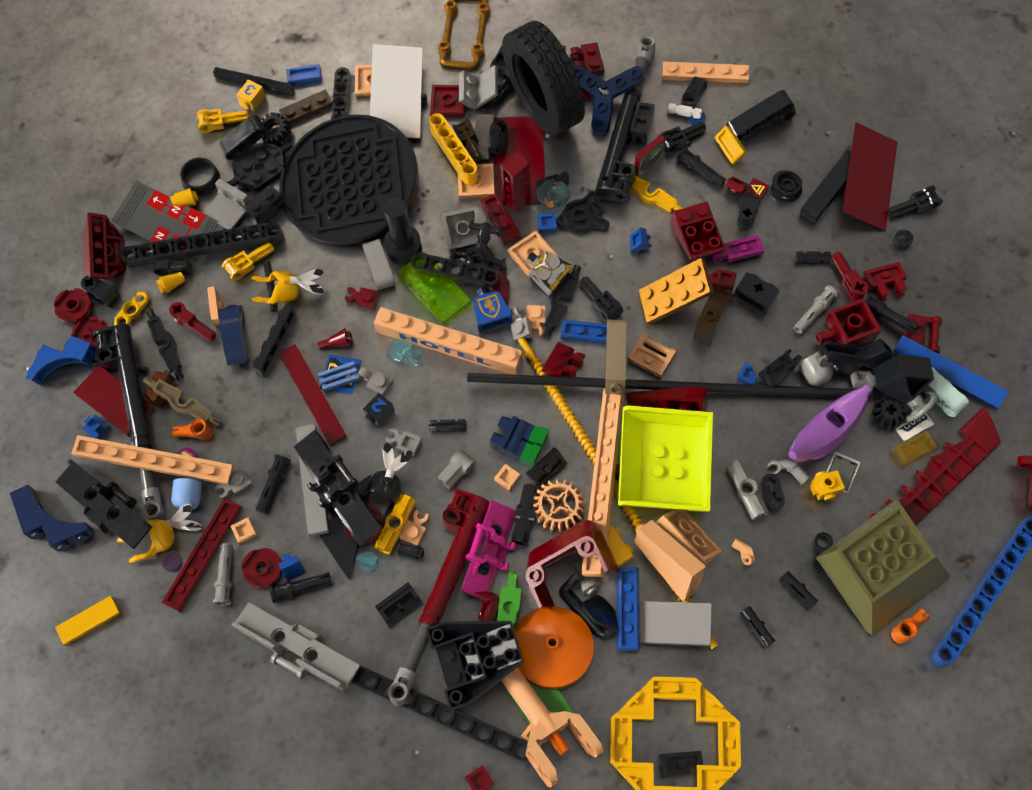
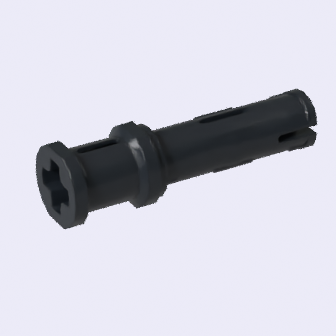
[676,146,727,188]
[865,295,919,335]
[255,454,291,514]
[269,572,332,603]

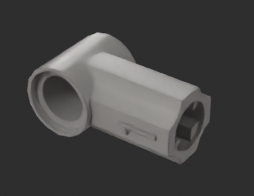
[437,449,476,489]

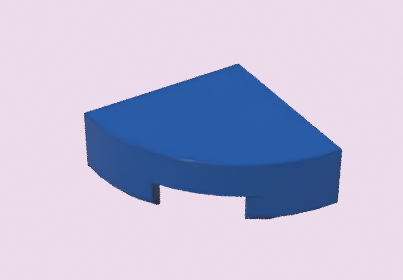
[737,362,757,385]

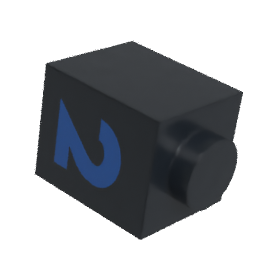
[363,393,395,427]

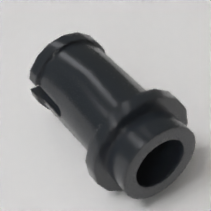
[397,542,424,561]

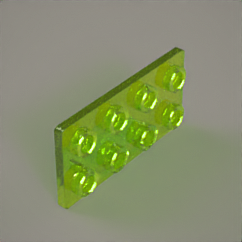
[397,252,470,323]

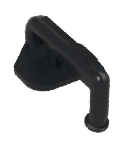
[559,569,619,638]

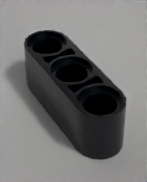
[219,115,266,160]

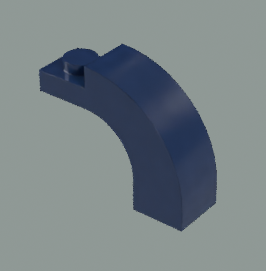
[220,305,248,366]

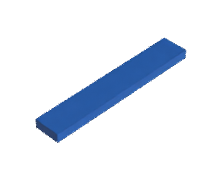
[893,335,1009,408]

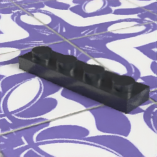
[253,304,296,377]

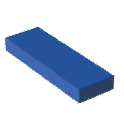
[561,320,607,344]

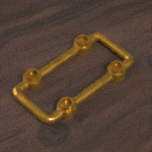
[438,0,491,69]

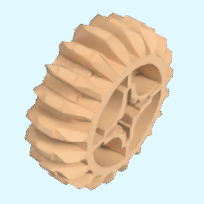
[533,479,586,532]

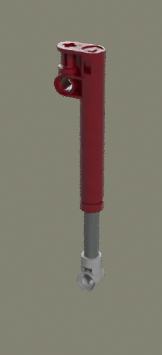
[388,489,490,706]

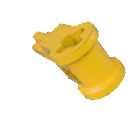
[196,109,248,133]
[222,242,274,281]

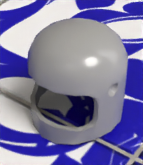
[798,350,833,386]

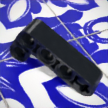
[726,90,796,141]

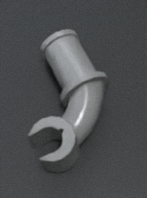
[767,460,810,485]

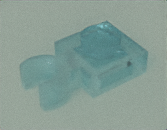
[386,338,422,366]

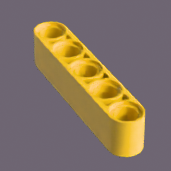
[429,113,478,185]

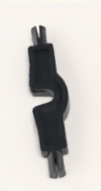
[543,265,581,338]
[146,309,184,380]

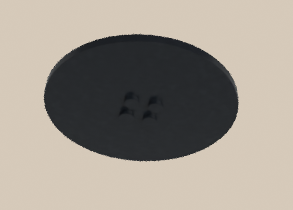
[279,114,418,245]

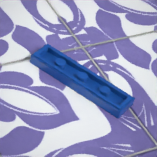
[618,567,640,651]

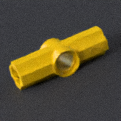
[374,494,416,555]

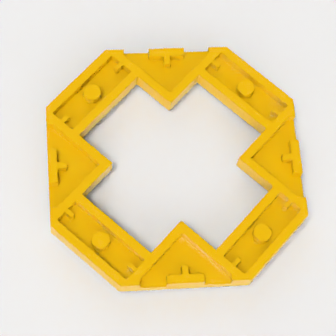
[610,677,741,790]

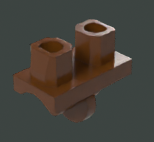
[143,370,177,408]

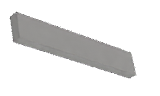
[296,424,329,537]

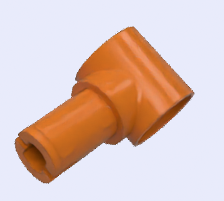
[172,419,214,441]
[891,609,930,644]

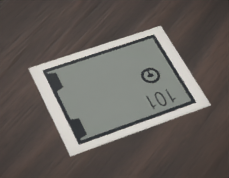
[827,451,861,494]

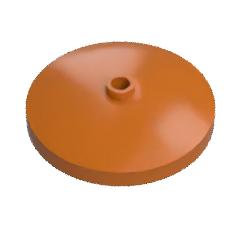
[514,606,594,689]

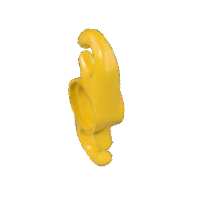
[114,292,149,325]

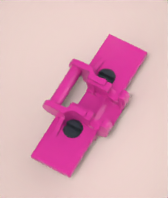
[461,500,516,600]

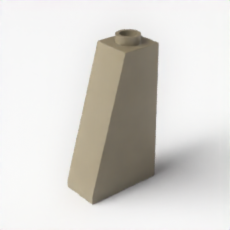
[605,320,626,395]

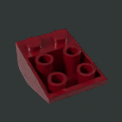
[671,201,726,261]

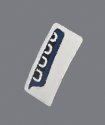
[896,413,934,441]

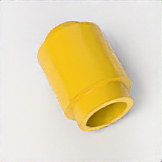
[170,188,199,207]

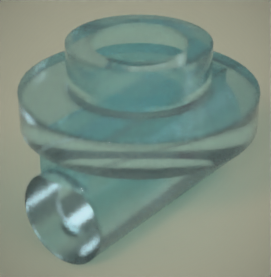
[356,552,378,572]

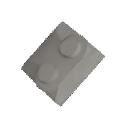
[441,206,481,250]

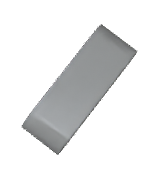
[362,239,395,290]

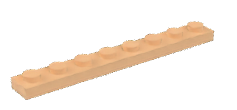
[71,435,233,485]

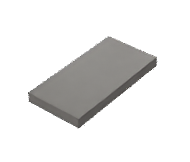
[639,601,712,646]

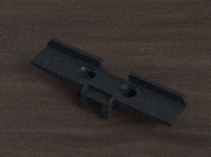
[294,430,384,546]
[56,459,153,549]

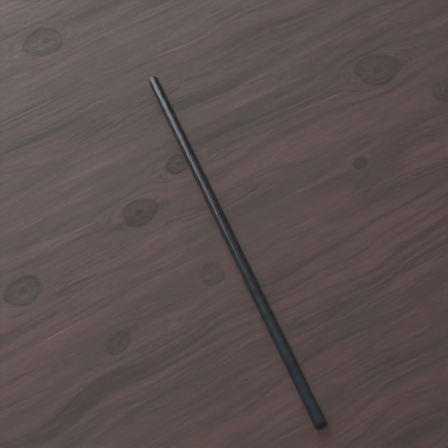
[467,373,872,399]

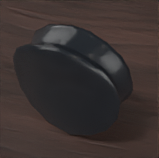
[771,170,802,200]

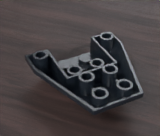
[426,621,524,711]

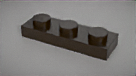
[279,89,332,125]

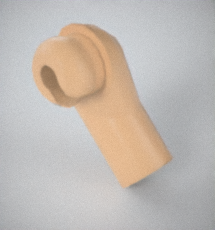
[731,538,755,566]

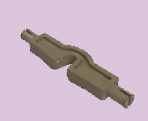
[143,375,222,428]

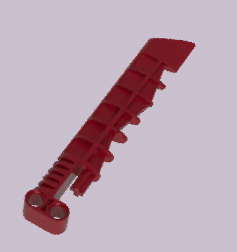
[869,407,1001,526]

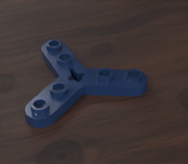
[574,66,646,135]

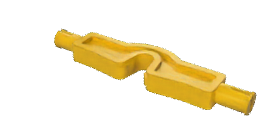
[626,174,683,213]

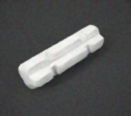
[668,103,702,119]

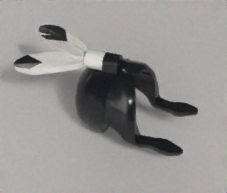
[362,443,412,525]

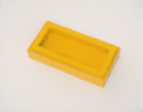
[714,125,747,164]

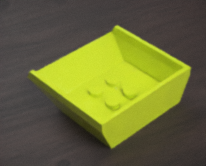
[618,406,713,512]

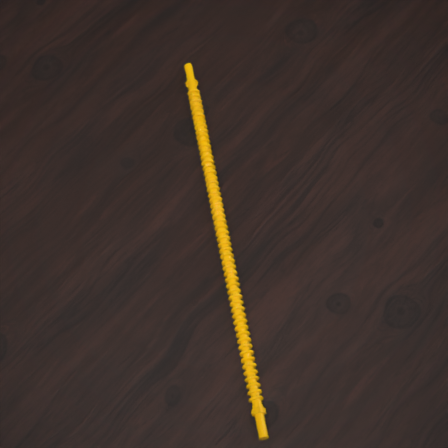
[518,338,718,649]

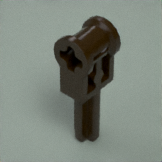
[452,117,483,162]

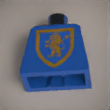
[473,286,512,333]

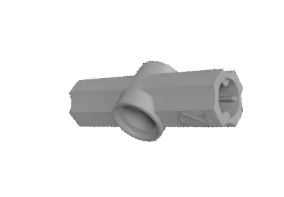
[726,460,768,520]

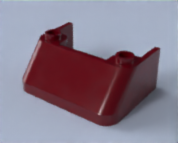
[526,520,620,609]

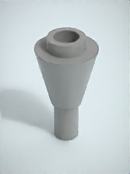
[572,561,601,597]

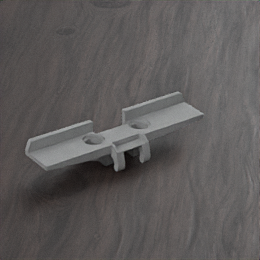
[232,602,360,691]

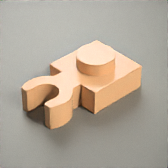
[526,305,545,337]
[400,510,429,547]

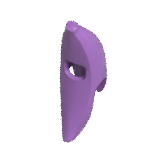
[788,384,873,463]

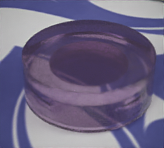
[161,551,183,572]

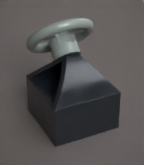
[873,354,938,422]

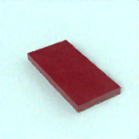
[73,365,155,437]

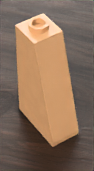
[635,520,706,602]

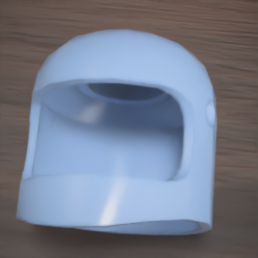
[171,478,202,510]

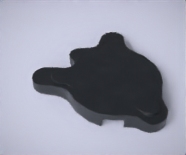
[556,190,609,234]

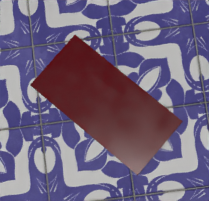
[493,116,546,206]
[842,122,898,231]

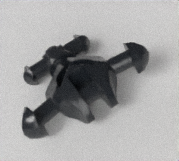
[449,220,507,272]

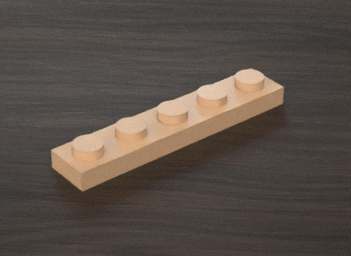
[662,61,749,84]

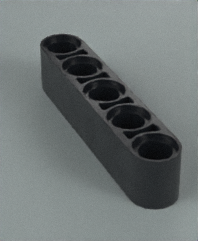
[799,150,851,223]
[410,253,501,288]

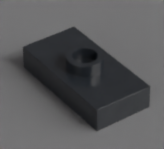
[526,448,567,488]
[658,751,703,777]

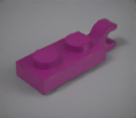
[712,235,765,263]

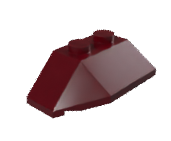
[83,212,125,280]

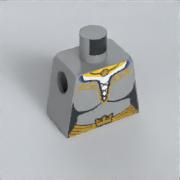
[526,251,573,296]

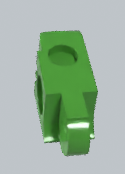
[497,571,523,629]

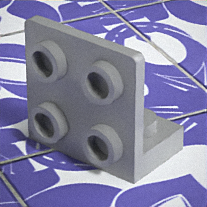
[459,65,498,110]
[203,179,250,230]

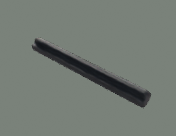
[213,67,294,94]

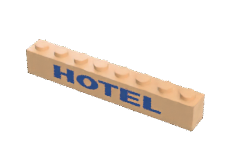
[374,307,523,375]

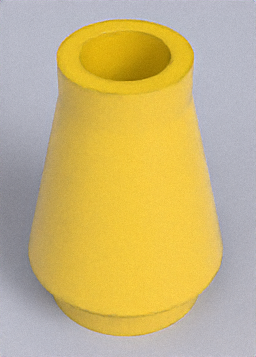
[156,272,185,294]

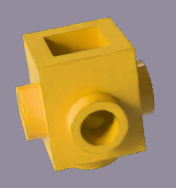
[810,470,845,501]

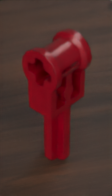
[831,252,868,302]
[169,302,217,342]

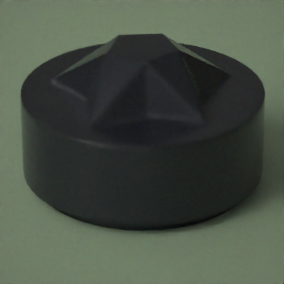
[893,230,914,249]

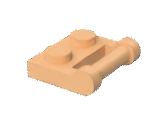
[627,333,677,378]

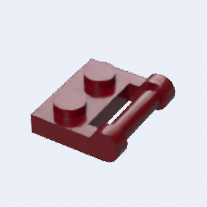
[905,313,942,354]

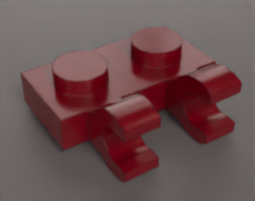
[570,42,605,75]
[863,262,907,302]
[542,342,586,377]

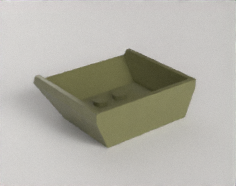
[816,500,950,635]

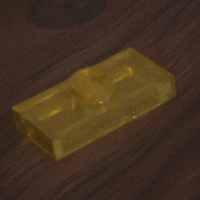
[892,431,938,466]

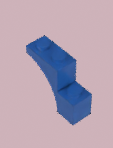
[25,335,97,385]

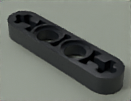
[331,67,351,119]

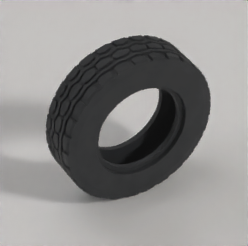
[502,20,585,136]

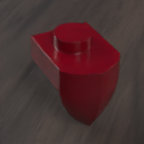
[474,591,500,621]

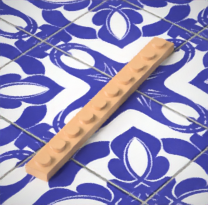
[582,389,624,577]

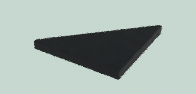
[319,475,372,579]

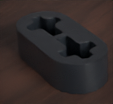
[761,474,785,512]

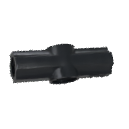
[511,484,540,546]

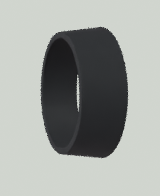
[180,157,220,196]

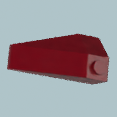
[626,386,708,412]

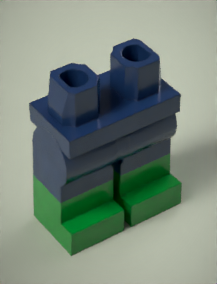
[490,416,549,467]

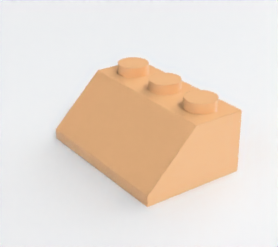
[656,510,722,565]

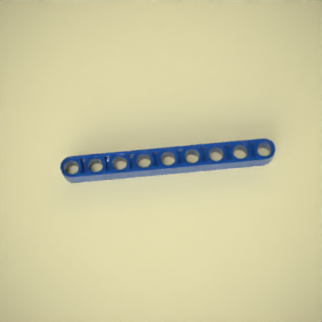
[932,516,1032,667]

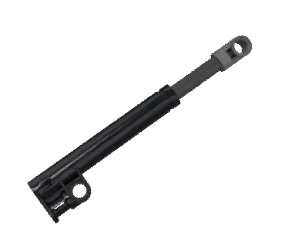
[595,34,655,202]
[93,324,166,520]

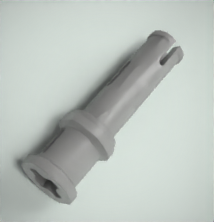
[793,285,840,334]
[213,543,233,606]

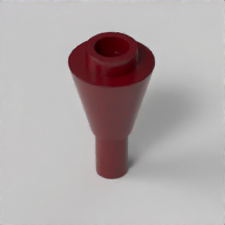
[318,328,353,349]

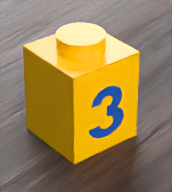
[237,80,266,112]

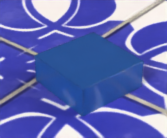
[537,212,557,233]

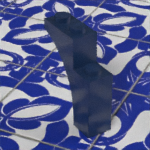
[10,485,94,551]

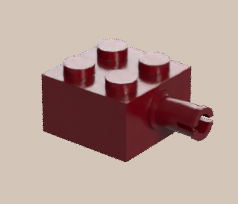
[815,298,881,346]

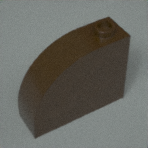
[693,286,734,347]

